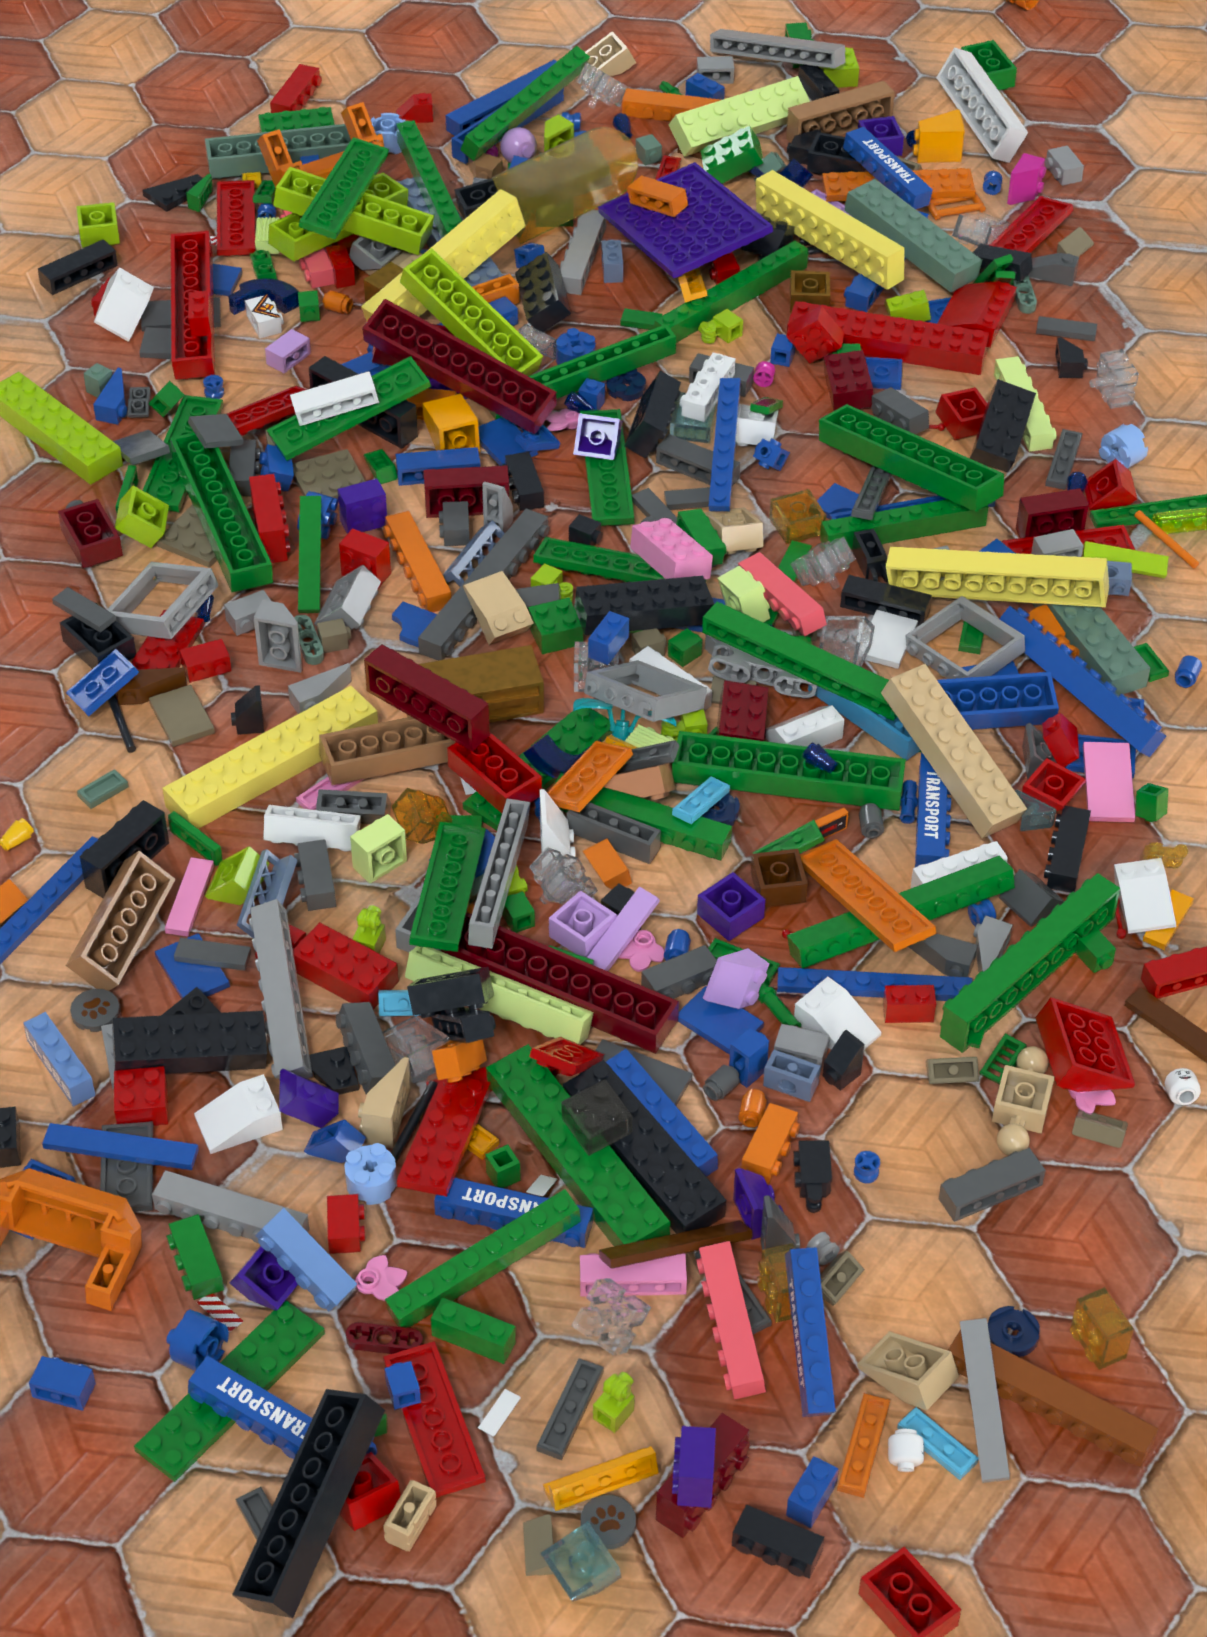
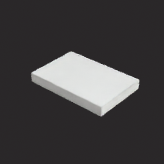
[856,610,918,669]

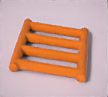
[926,168,986,220]

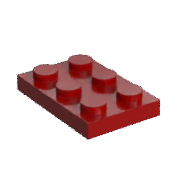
[529,1036,604,1076]

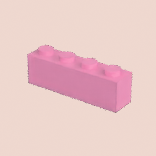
[580,1253,687,1297]

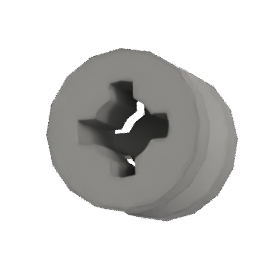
[806,1232,840,1265]

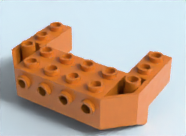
[257,102,384,188]
[0,1168,142,1311]

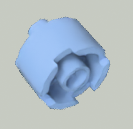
[371,113,405,154]
[1099,424,1148,469]
[344,1143,397,1205]

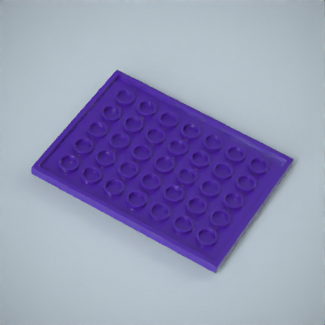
[598,162,773,279]

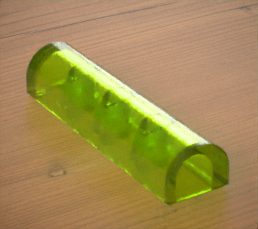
[1152,507,1207,534]

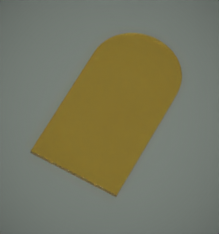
[492,127,638,244]

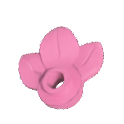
[546,409,579,431]
[618,930,664,972]
[1068,1089,1116,1115]
[355,1255,407,1301]

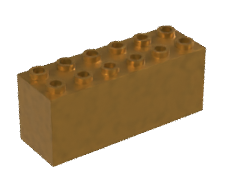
[407,645,544,723]

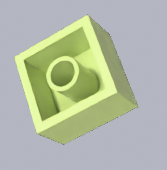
[718,566,770,622]
[350,814,407,884]

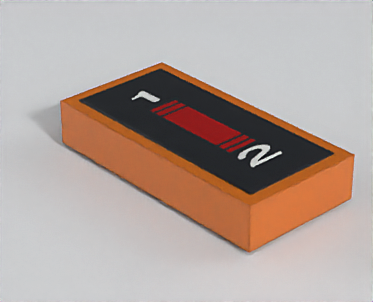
[815,808,849,839]

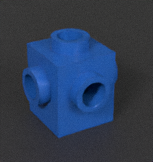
[753,438,790,471]

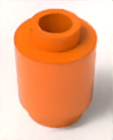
[323,290,353,314]
[738,1089,767,1128]

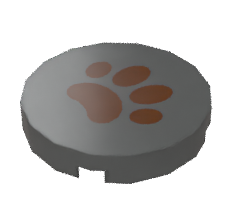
[70,989,120,1032]
[581,1495,636,1549]

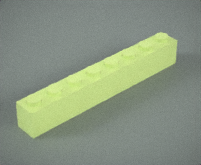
[405,946,594,1045]

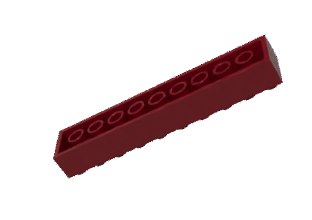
[362,299,557,435]
[441,912,679,1054]

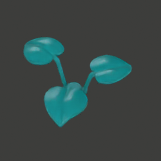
[573,698,677,741]

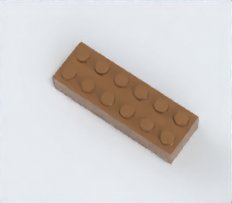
[786,81,895,143]
[319,717,456,785]
[66,851,176,991]

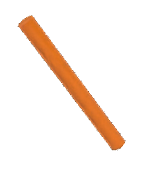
[1134,510,1199,569]

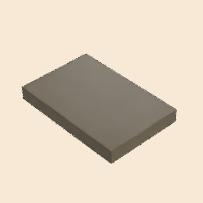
[149,684,215,747]

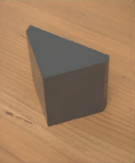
[1022,723,1056,780]
[999,869,1065,927]

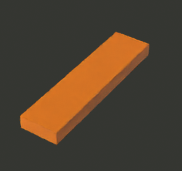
[837,1393,890,1498]

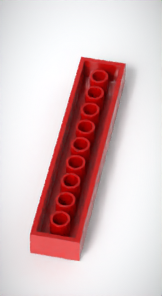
[171,230,215,380]
[787,301,989,375]

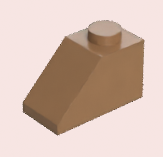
[468,153,503,179]

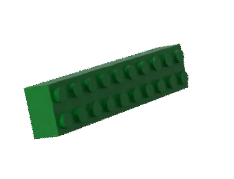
[819,404,1004,512]
[170,433,273,592]
[672,731,906,811]
[940,873,1120,1053]
[486,1044,670,1246]

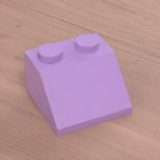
[549,891,617,958]
[703,948,769,1009]

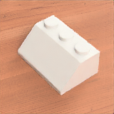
[764,705,844,748]

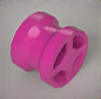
[753,361,775,387]

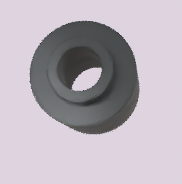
[859,803,884,838]
[703,1065,740,1101]

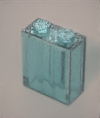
[670,392,718,443]

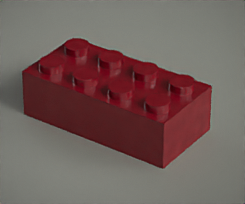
[423,466,509,518]
[656,1413,750,1538]

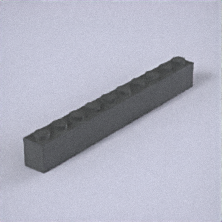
[418,508,550,661]

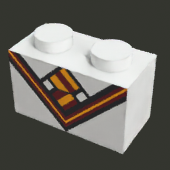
[245,295,284,338]

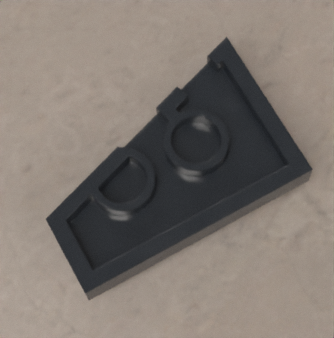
[142,174,203,212]

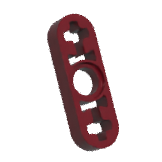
[346,1322,423,1354]

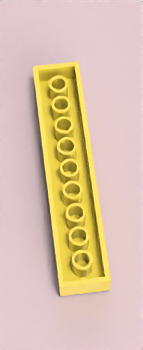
[756,170,904,290]
[361,189,525,321]
[886,547,1109,607]
[162,686,378,829]

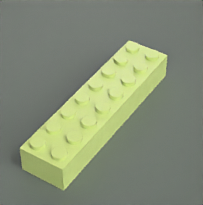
[669,76,810,157]

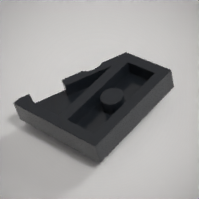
[310,1047,359,1095]

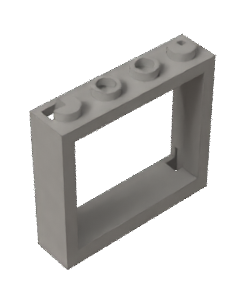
[107,562,219,639]
[905,596,1025,679]
[584,660,707,722]

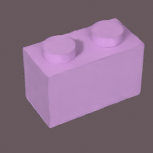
[265,329,311,373]

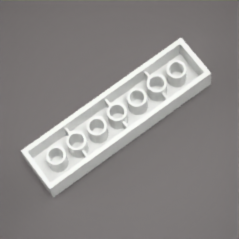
[936,47,1028,163]

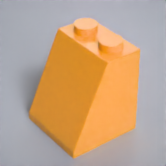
[913,109,965,163]
[423,393,480,453]

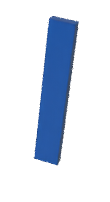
[42,1123,199,1170]

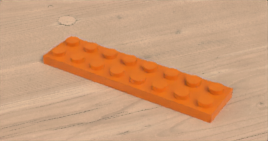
[822,168,976,202]
[800,839,936,952]

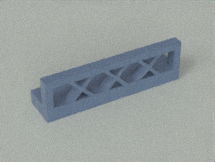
[443,520,505,587]
[237,849,297,938]

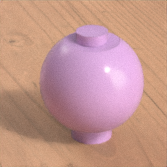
[500,127,537,163]

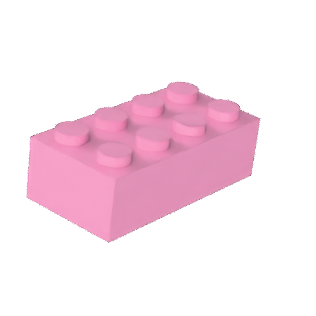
[630,518,713,579]

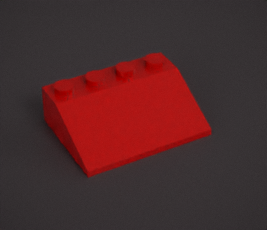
[937,281,1017,348]
[1035,997,1136,1092]

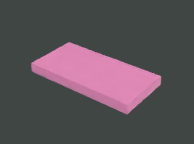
[1083,742,1135,822]

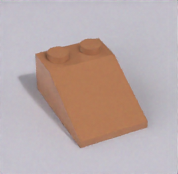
[604,763,676,800]

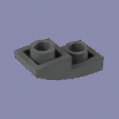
[128,387,151,418]

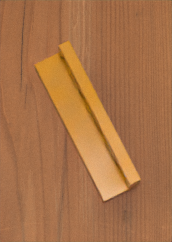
[678,268,708,302]
[543,1446,659,1511]

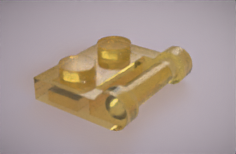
[1140,842,1188,869]

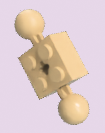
[992,1046,1055,1156]

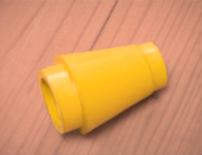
[0,818,34,851]

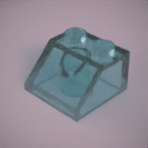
[540,1522,621,1602]

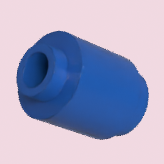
[1175,656,1202,688]
[663,929,691,961]

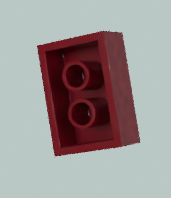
[823,350,873,411]
[1016,488,1089,538]
[58,499,123,569]
[716,680,769,741]

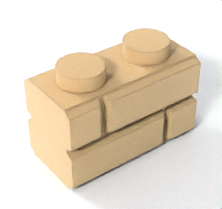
[383,1480,437,1552]

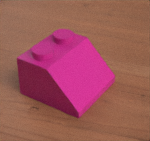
[1007,153,1046,205]

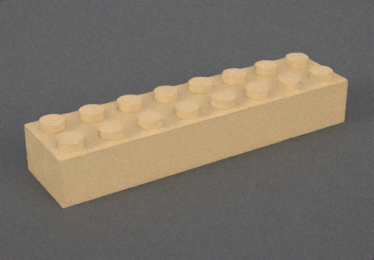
[881,664,1027,839]

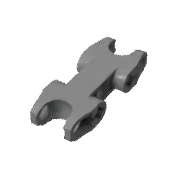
[708,642,817,698]

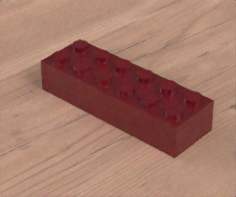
[364,644,490,751]

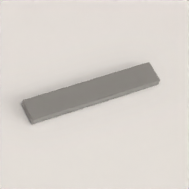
[960,1318,1010,1483]

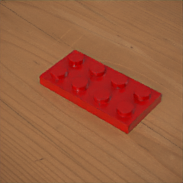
[131,610,205,670]

